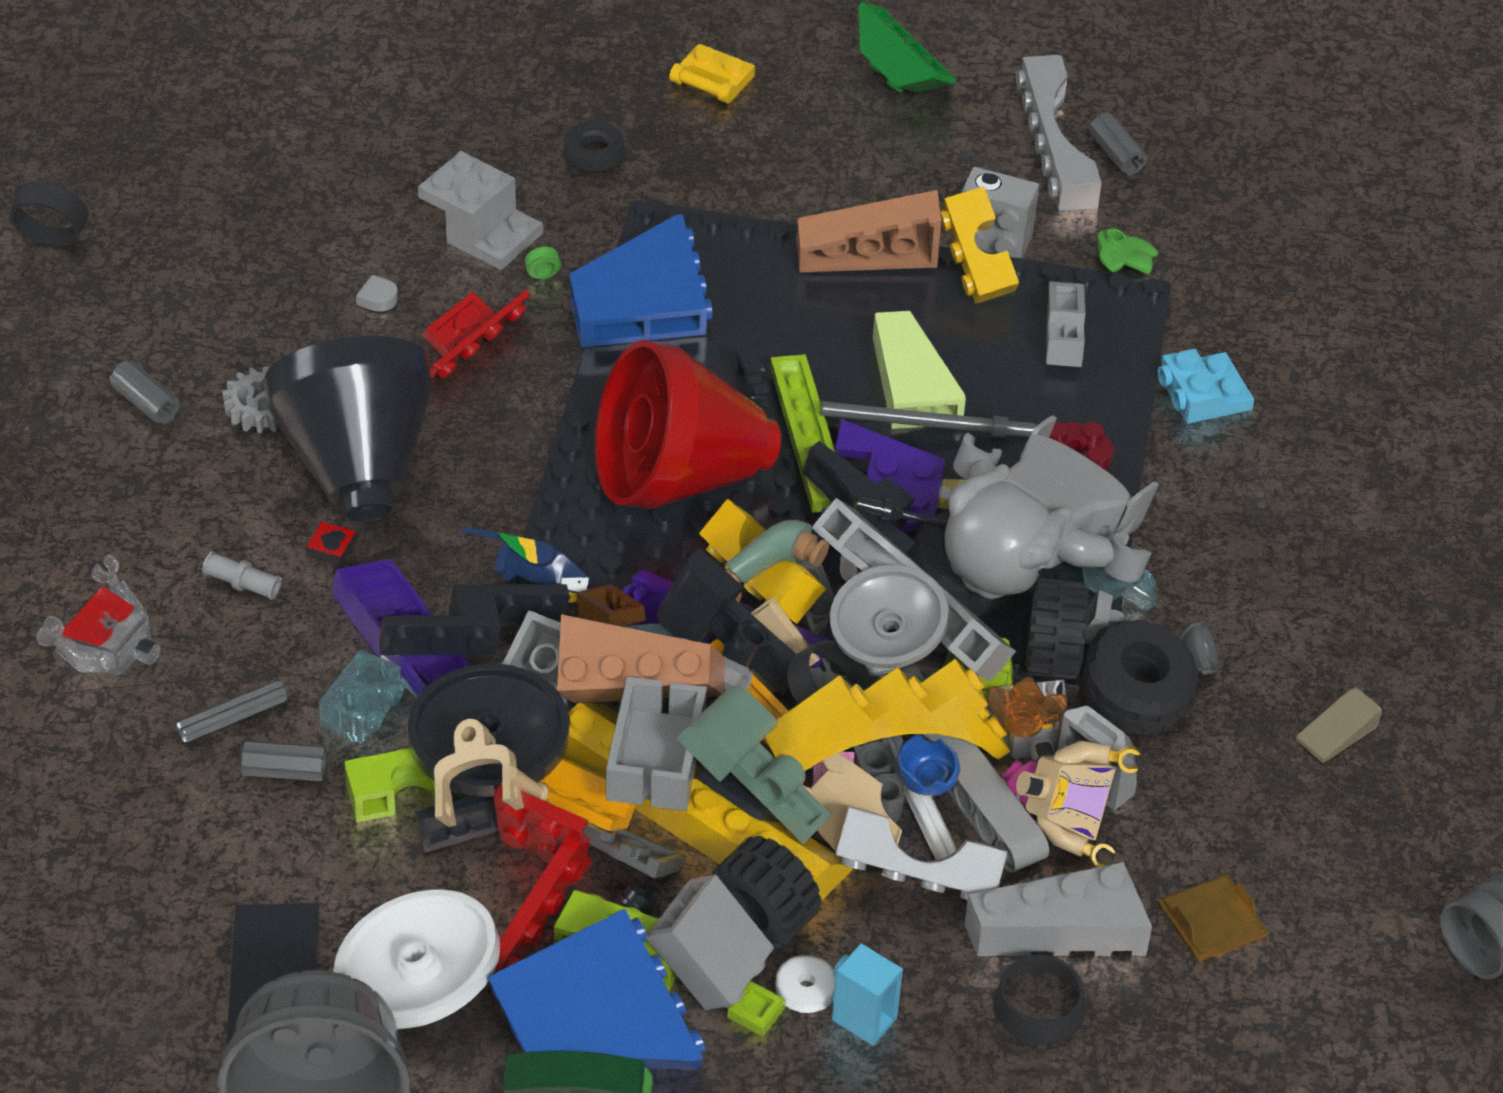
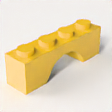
[699,499,827,624]

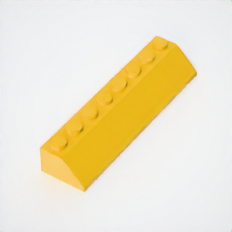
[564,702,853,901]

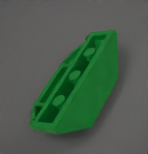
[859,1,957,93]

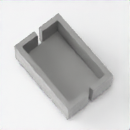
[606,676,707,811]

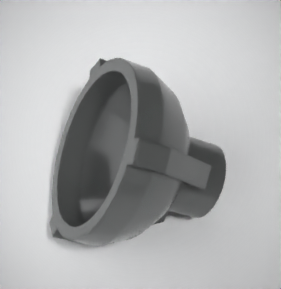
[1178,619,1219,675]

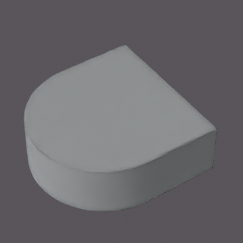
[356,275,398,312]

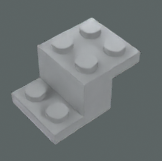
[418,151,543,270]

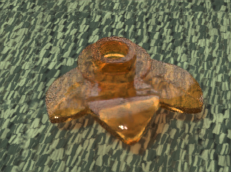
[988,676,1067,738]

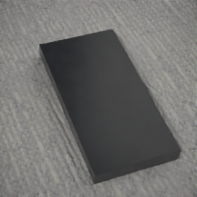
[227,903,320,1046]

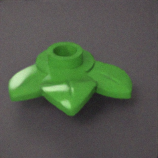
[1096,228,1158,275]

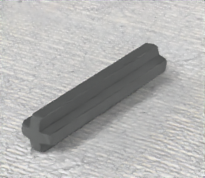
[176,680,288,743]

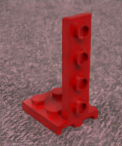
[492,782,592,975]

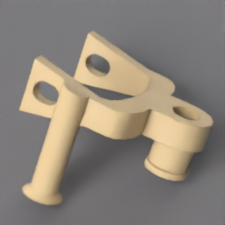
[434,719,549,827]

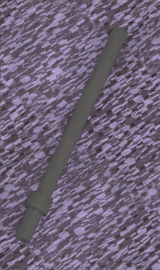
[820,401,1036,438]

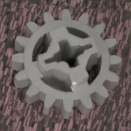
[223,366,277,433]

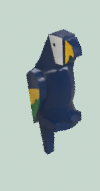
[461,526,593,604]

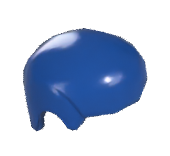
[897,735,961,796]

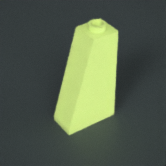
[873,311,966,429]

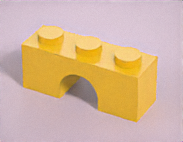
[940,186,1019,304]

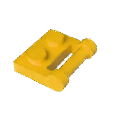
[669,44,755,104]

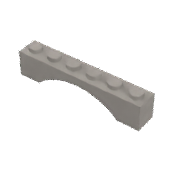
[1016,55,1102,211]
[812,498,1016,681]

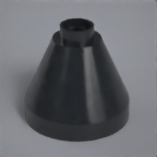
[264,336,433,522]

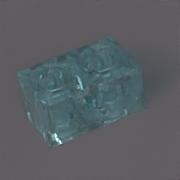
[319,649,404,744]

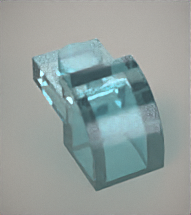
[1082,547,1158,612]

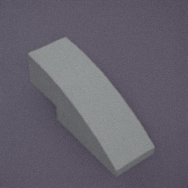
[1046,282,1085,367]

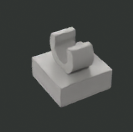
[1085,590,1125,644]

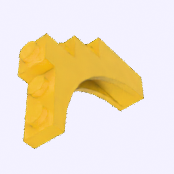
[765,659,1011,771]

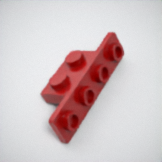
[422,290,531,381]

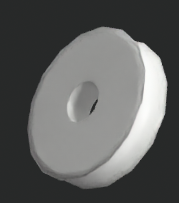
[775,955,836,1013]

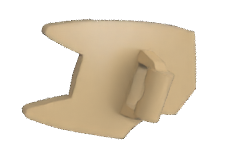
[802,753,902,858]

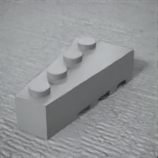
[964,862,1152,956]

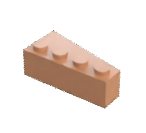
[796,190,942,272]
[557,614,725,703]

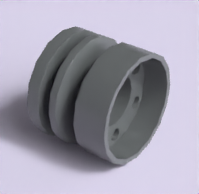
[1440,871,1503,979]

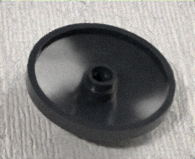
[408,664,570,796]

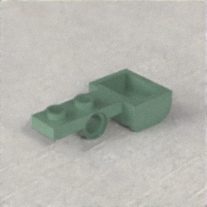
[676,686,831,844]

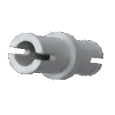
[202,551,282,600]

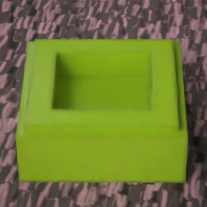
[727,981,786,1037]

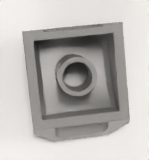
[1058,706,1137,811]

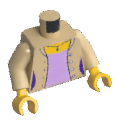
[1016,741,1140,867]

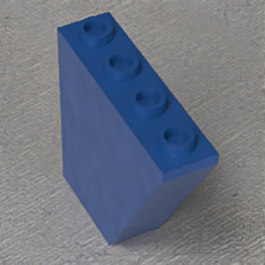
[570,214,712,348]
[488,909,706,1070]

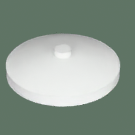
[334,890,500,1029]

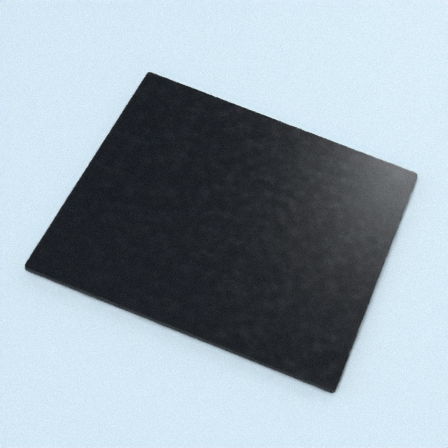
[509,200,1171,691]

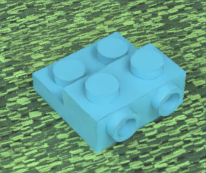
[1157,349,1254,424]

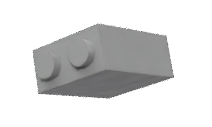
[647,874,774,1010]

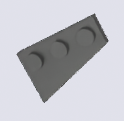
[584,822,686,879]

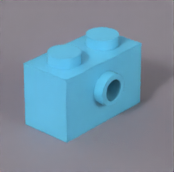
[831,943,903,1046]

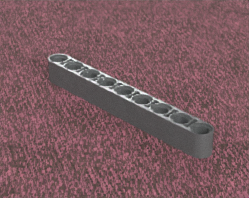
[796,559,906,823]

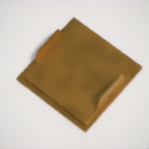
[1157,874,1269,962]

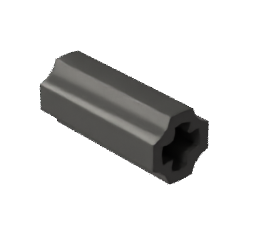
[1089,112,1148,176]
[109,360,180,425]
[241,740,327,781]

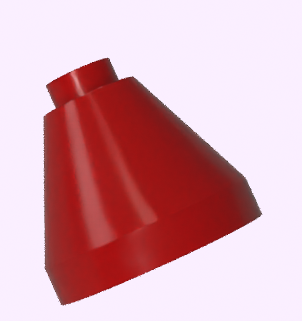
[595,340,781,509]

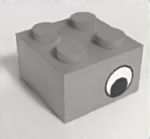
[961,167,1039,259]

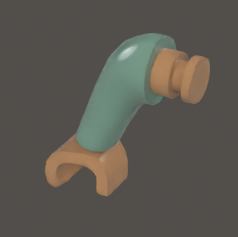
[725,520,829,602]

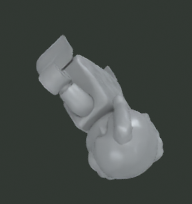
[944,415,1159,599]

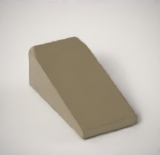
[1296,687,1382,763]

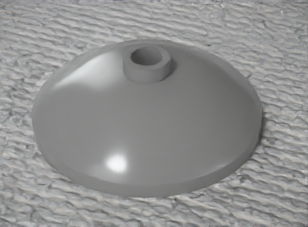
[830,565,949,668]

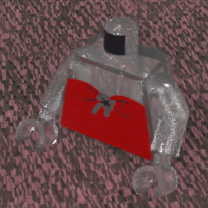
[36,555,160,675]

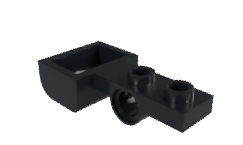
[656,549,796,696]

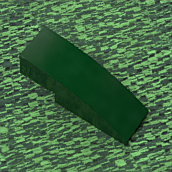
[502,1051,645,1093]

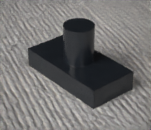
[415,790,499,853]

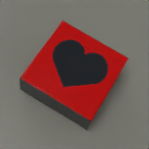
[306,521,356,566]

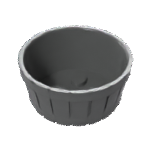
[217,970,410,1093]

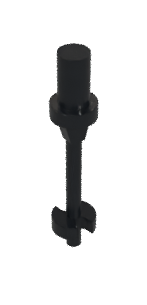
[854,496,950,536]

